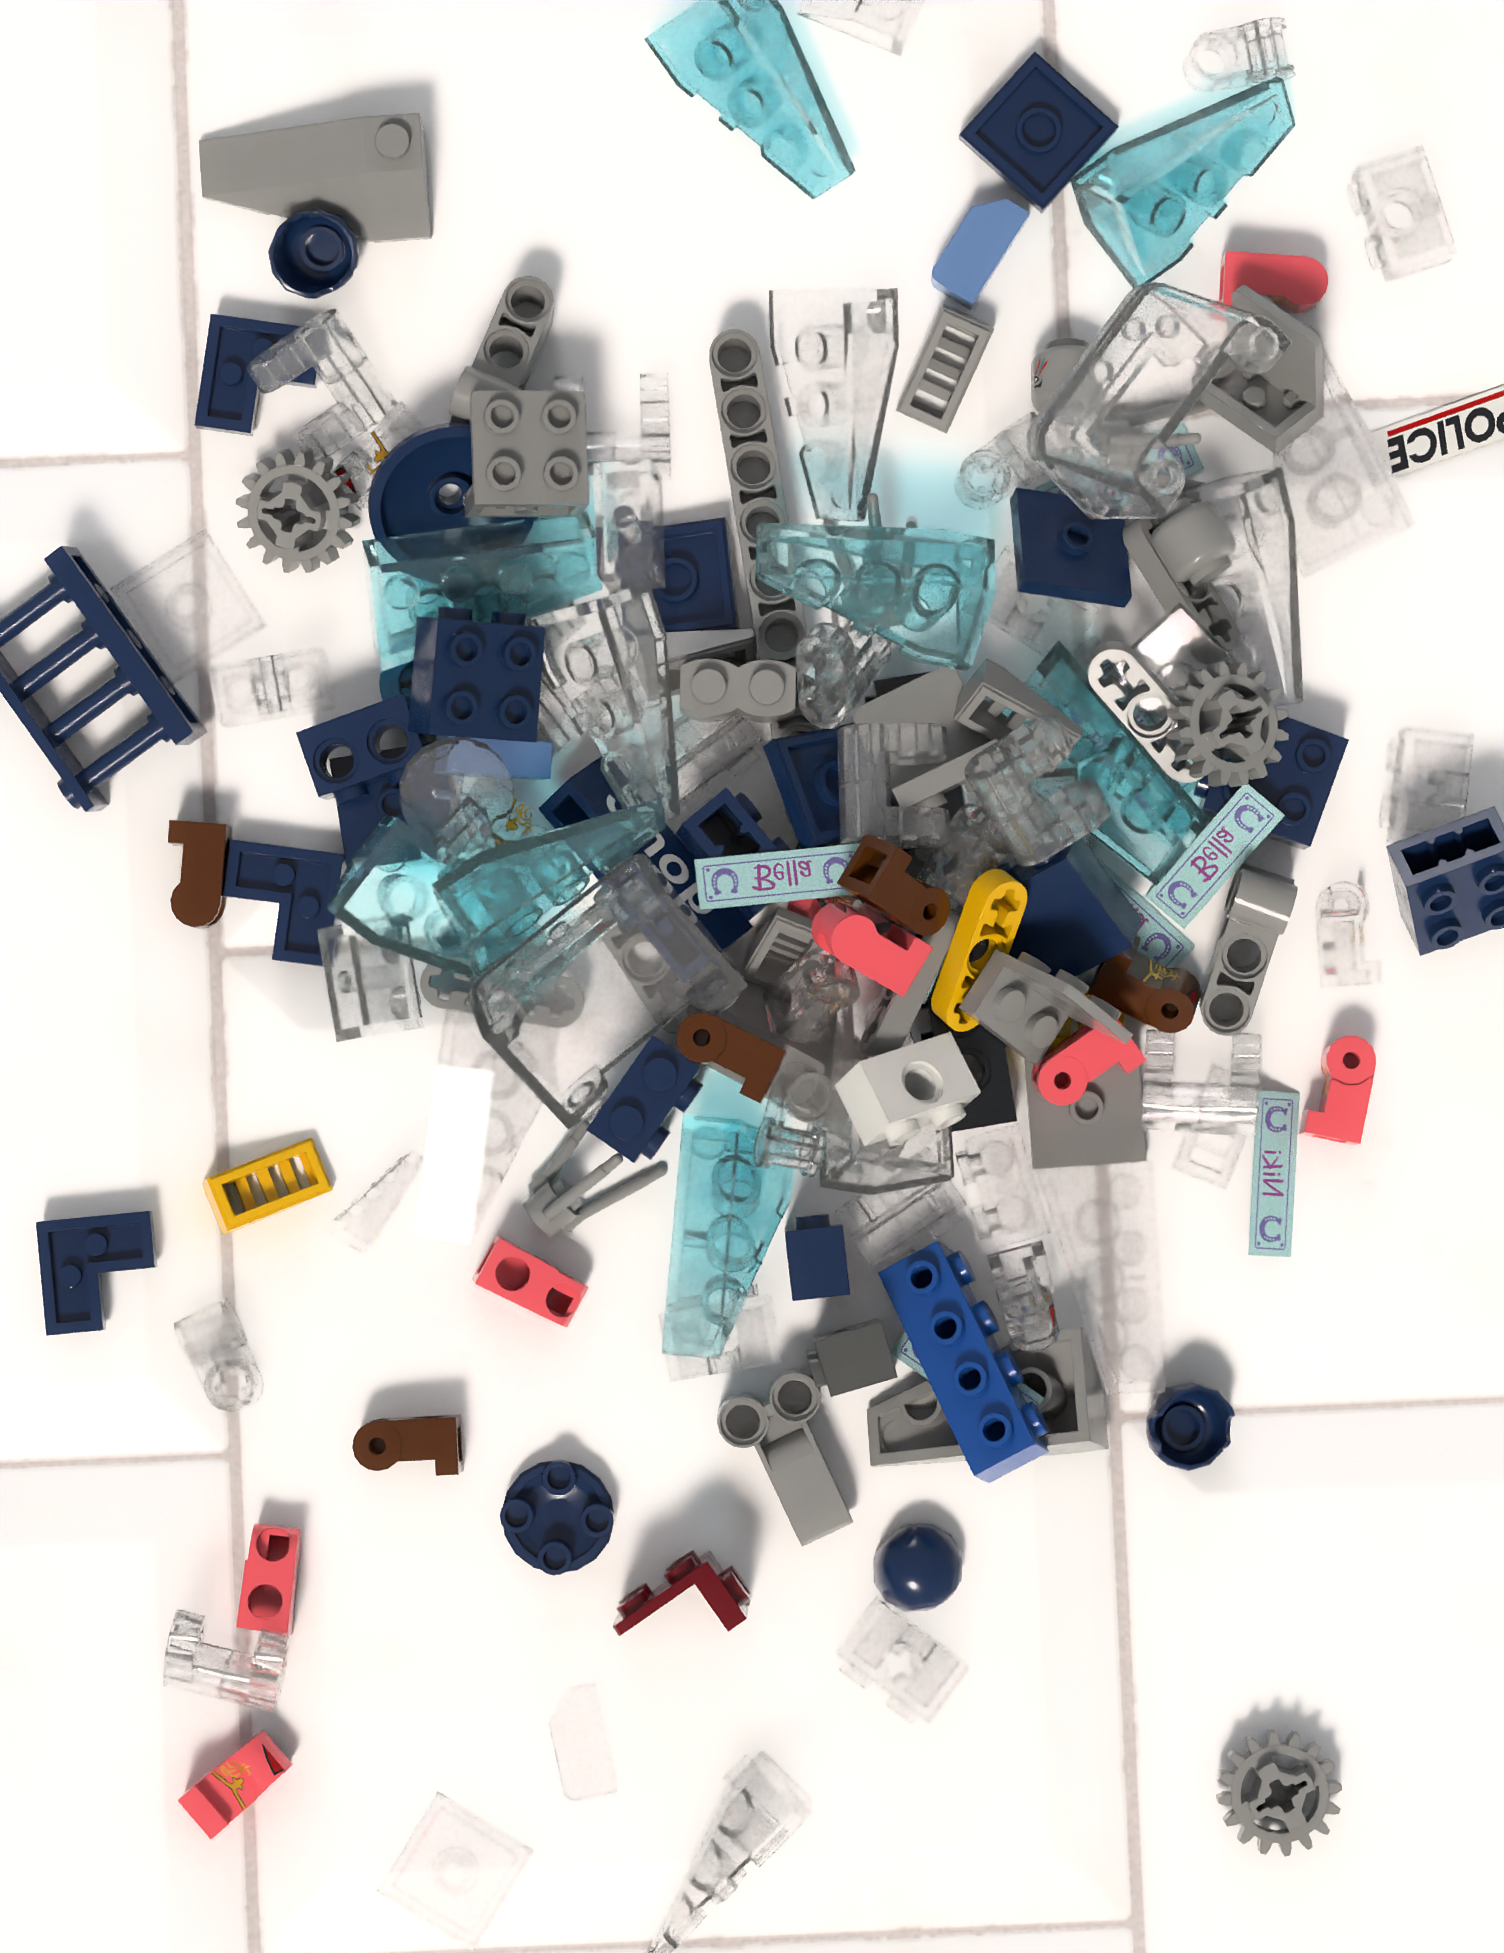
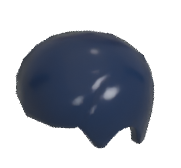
[268,209,360,299]
[1146,1382,1235,1471]
[873,1523,963,1612]

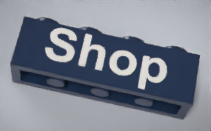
[538,753,753,983]

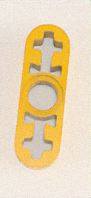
[931,869,1028,1032]

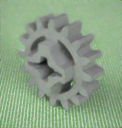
[235,448,361,573]
[1166,661,1289,788]
[1215,1728,1342,1857]

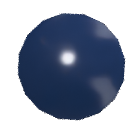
[500,1459,615,1576]

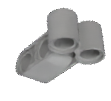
[448,276,554,423]
[1199,863,1298,1036]
[717,1368,854,1547]

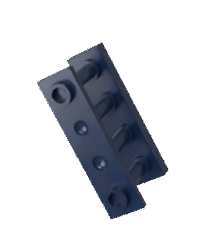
[0,546,208,812]

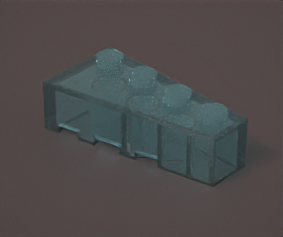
[362,511,602,672]
[991,640,1208,886]

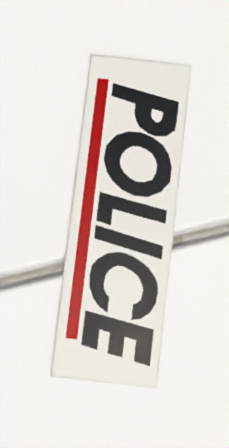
[1367,385,1504,481]

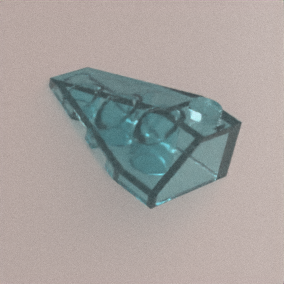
[644,0,856,200]
[1070,76,1296,291]
[756,522,996,671]
[432,799,666,974]
[325,815,575,1003]
[662,1114,795,1359]

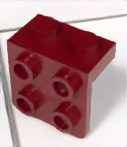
[612,1550,751,1636]

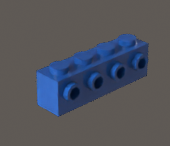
[878,1241,1049,1483]

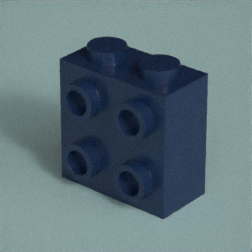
[408,606,546,743]
[1193,714,1349,850]
[675,787,791,921]
[1386,806,1504,956]
[995,831,1142,977]
[586,1035,704,1163]

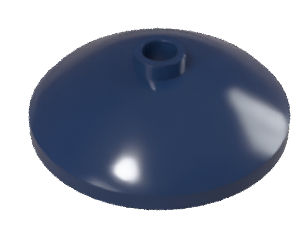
[368,422,538,586]

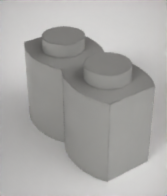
[679,658,796,723]

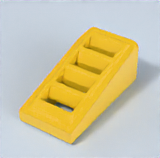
[202,1137,333,1236]

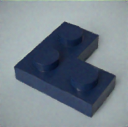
[194,314,325,437]
[223,839,345,968]
[36,1211,158,1336]

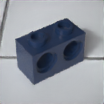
[296,694,434,806]
[784,1214,850,1301]

